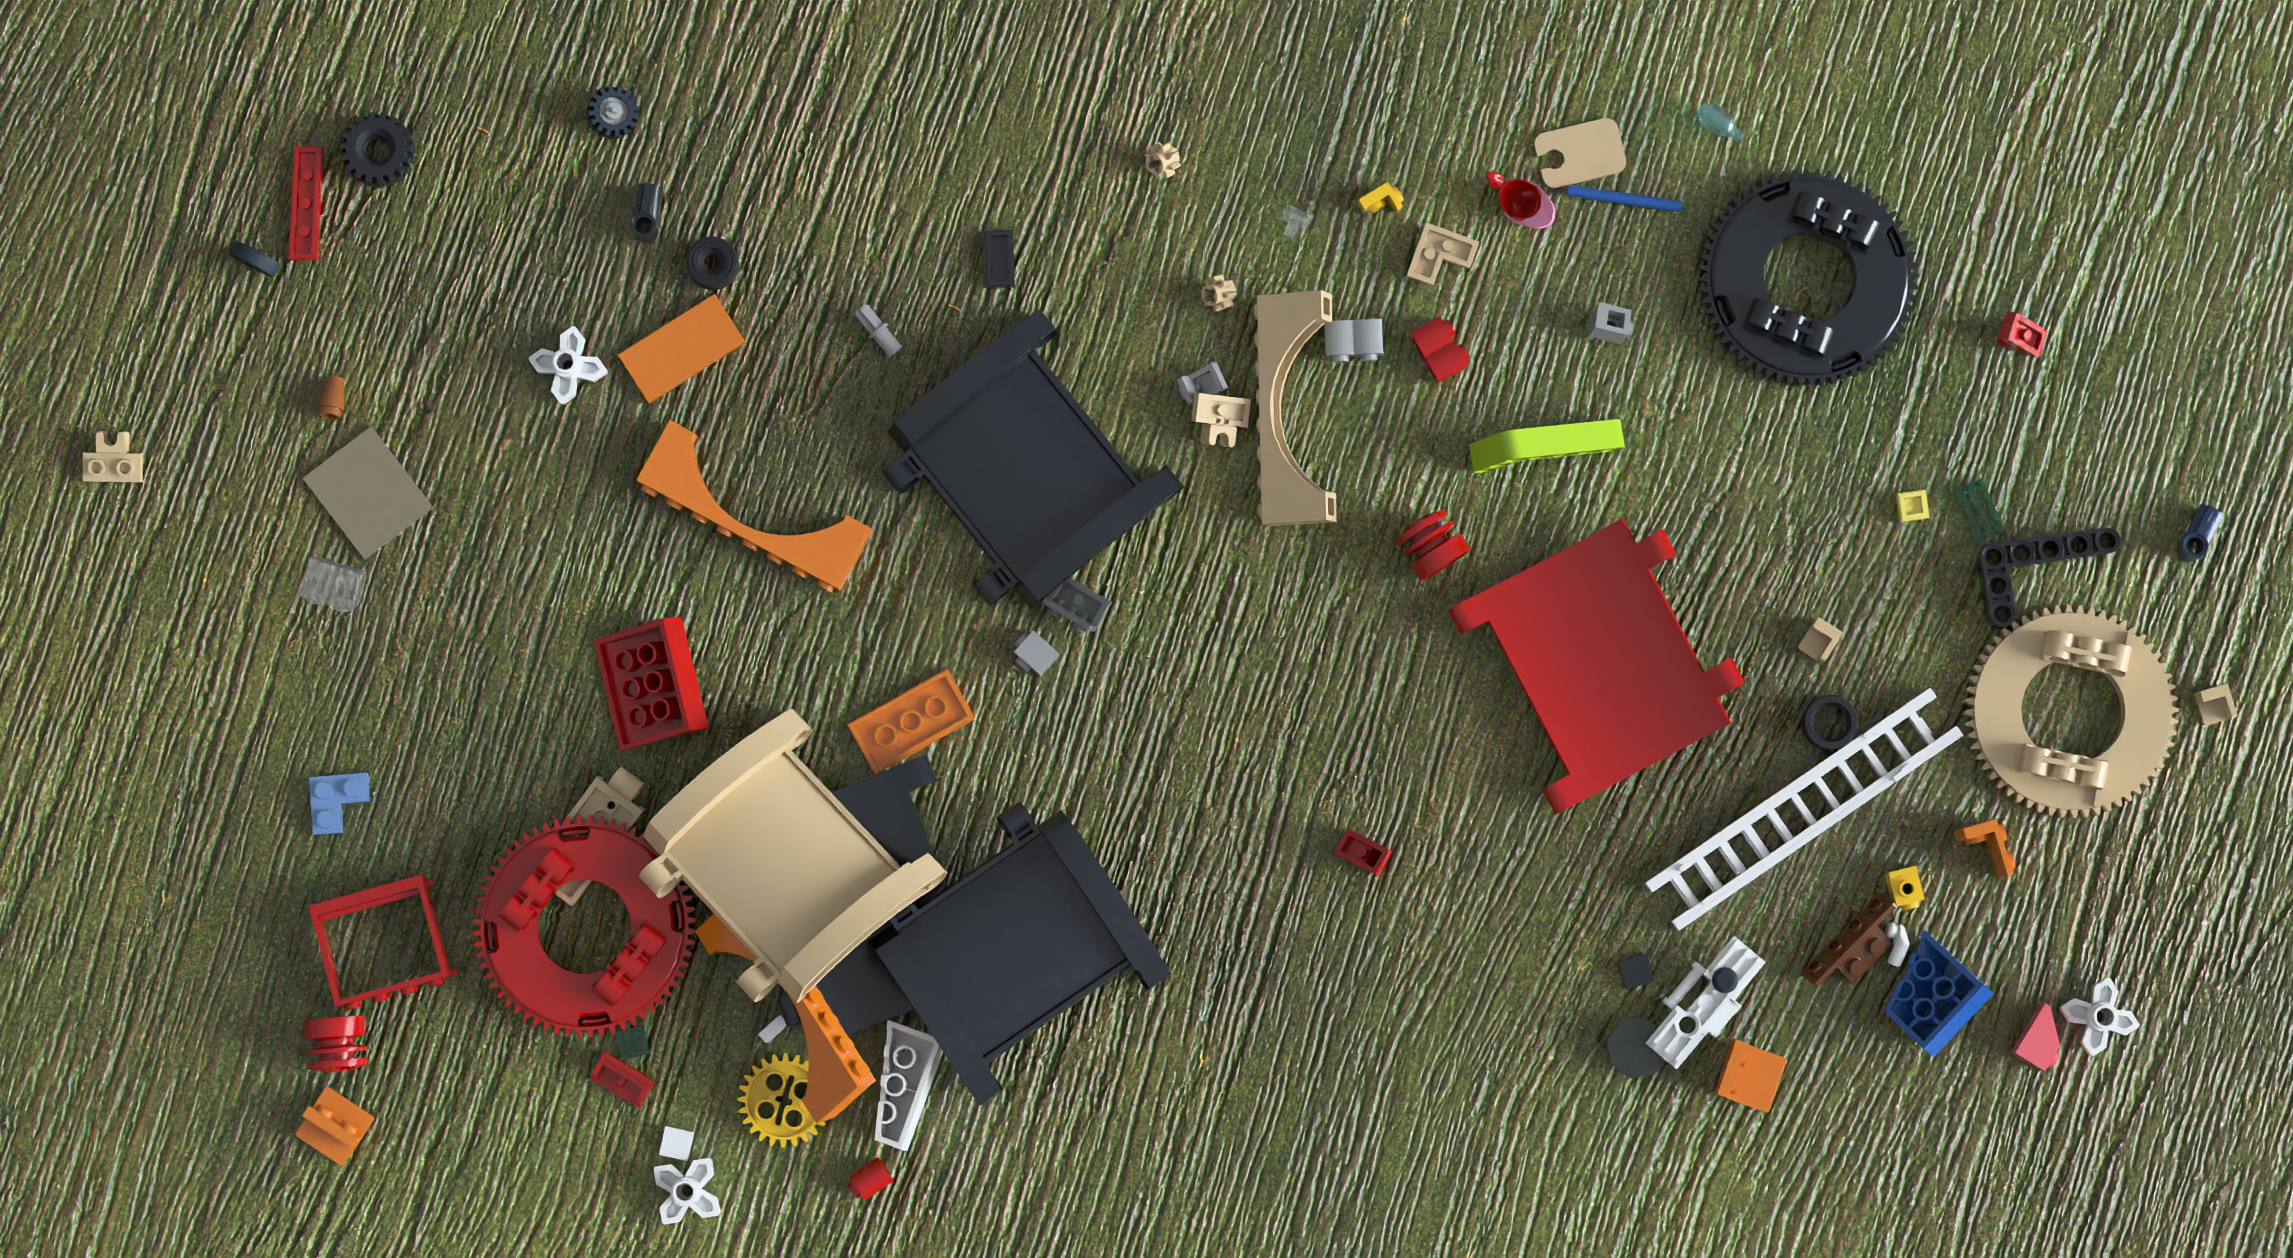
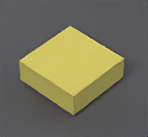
[1895,490,1930,522]

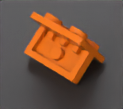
[295,1087,375,1166]

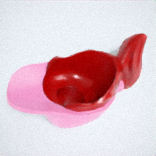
[1486,172,1555,229]

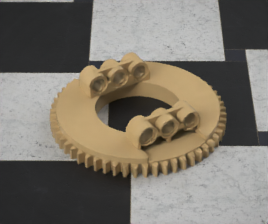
[1963,605,2179,818]

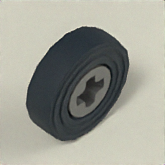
[229,241,280,277]

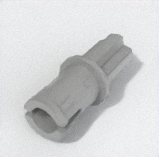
[855,304,903,358]

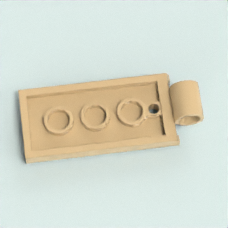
[556,767,646,907]

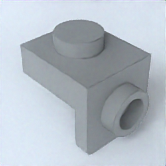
[1177,362,1228,405]

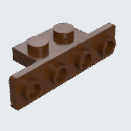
[1801,893,1897,987]

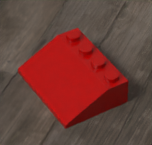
[593,617,709,752]

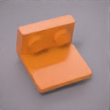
[1953,819,2015,878]
[1713,1039,1787,1113]

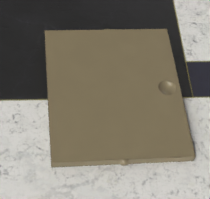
[303,426,434,560]

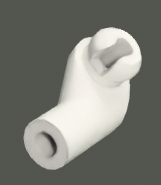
[1884,922,1909,967]

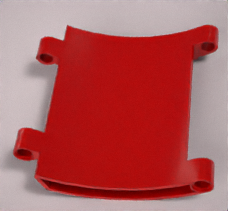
[1447,518,1745,815]

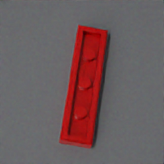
[288,146,324,261]

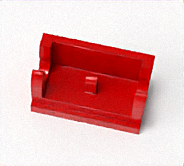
[590,1051,657,1109]

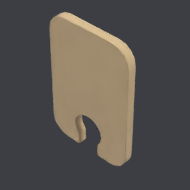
[1534,118,1626,189]

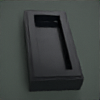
[984,230,1015,289]

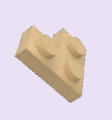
[1406,222,1479,287]

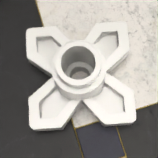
[529,326,608,405]
[2059,978,2140,1056]
[654,1158,720,1224]

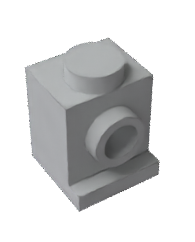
[1587,302,1634,345]

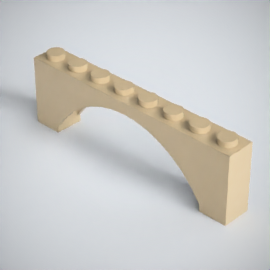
[1254,290,1337,526]

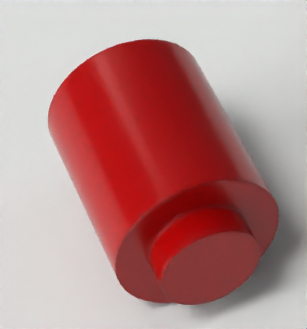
[848,1157,894,1201]

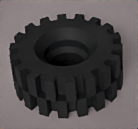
[340,112,416,188]

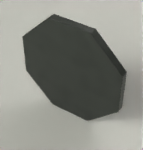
[1606,1017,1664,1078]

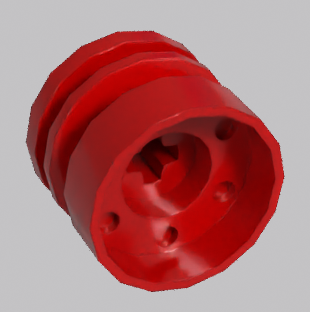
[1394,508,1471,582]
[303,1015,368,1073]

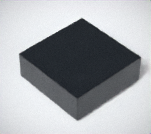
[1618,953,1655,990]

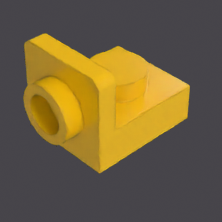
[1357,182,1404,213]

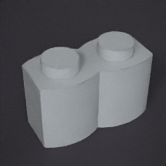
[1324,319,1383,363]

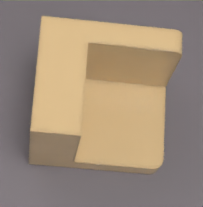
[1798,617,1843,664]
[2194,683,2238,726]

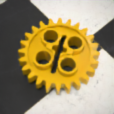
[737,1053,826,1148]

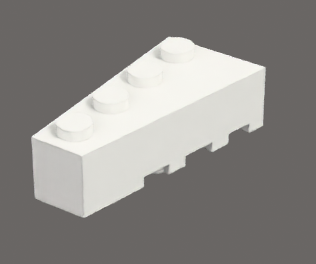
[874,1020,943,1151]

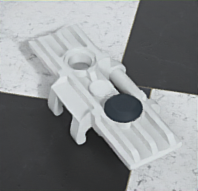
[1645,936,1766,1069]

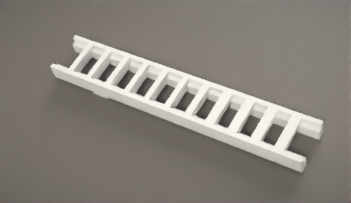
[1644,688,1963,931]

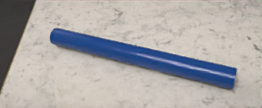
[1567,185,1682,212]

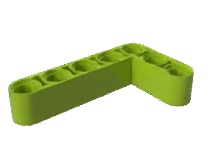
[1469,419,1625,473]

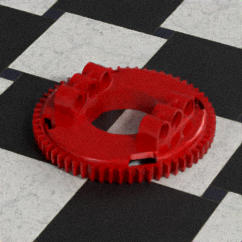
[473,815,697,1038]

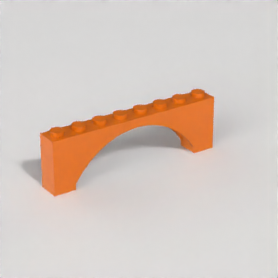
[637,420,873,593]
[695,914,876,1124]

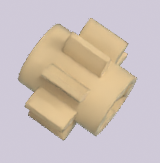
[1144,142,1181,178]
[1201,274,1237,312]

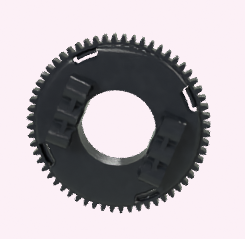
[1698,169,1919,388]

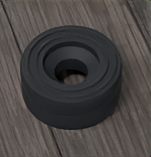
[686,236,739,290]

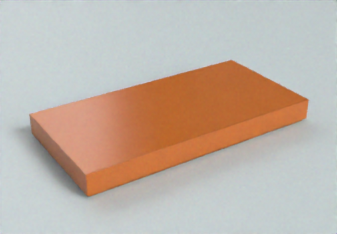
[618,294,746,404]
[847,668,976,775]

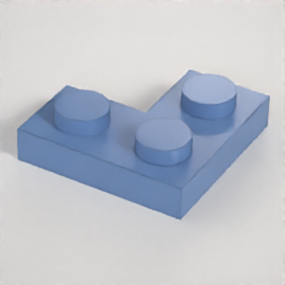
[309,773,370,835]

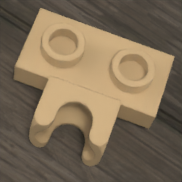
[1191,393,1251,447]
[83,431,143,482]

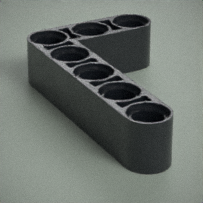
[1976,528,2121,629]

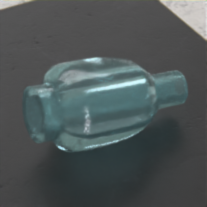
[1695,102,1745,143]

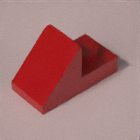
[1997,311,2047,358]
[1334,828,1392,876]

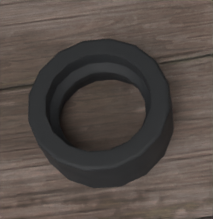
[1801,695,1859,751]

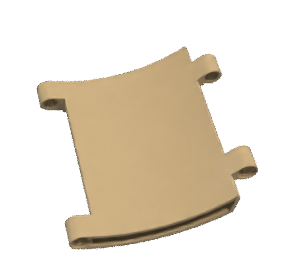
[639,709,947,1003]

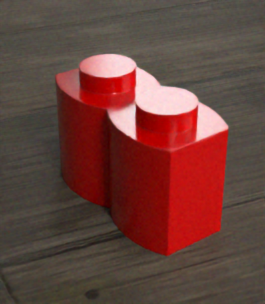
[1409,316,1470,384]

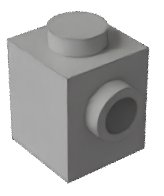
[1014,630,1060,677]

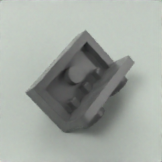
[1041,577,1112,633]

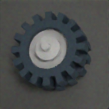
[586,85,640,139]

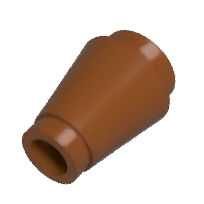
[316,376,345,420]

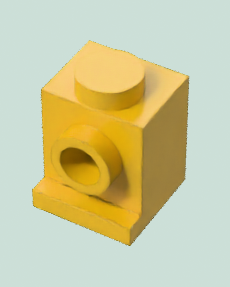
[1884,865,1925,911]

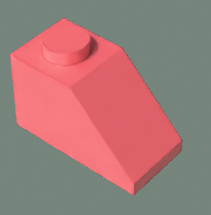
[2010,1003,2060,1071]

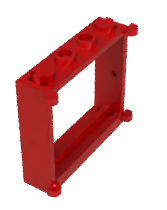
[309,875,458,1011]

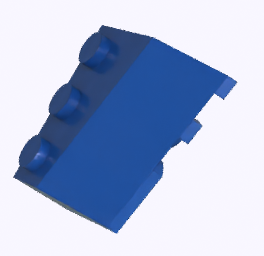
[1884,930,1994,1057]

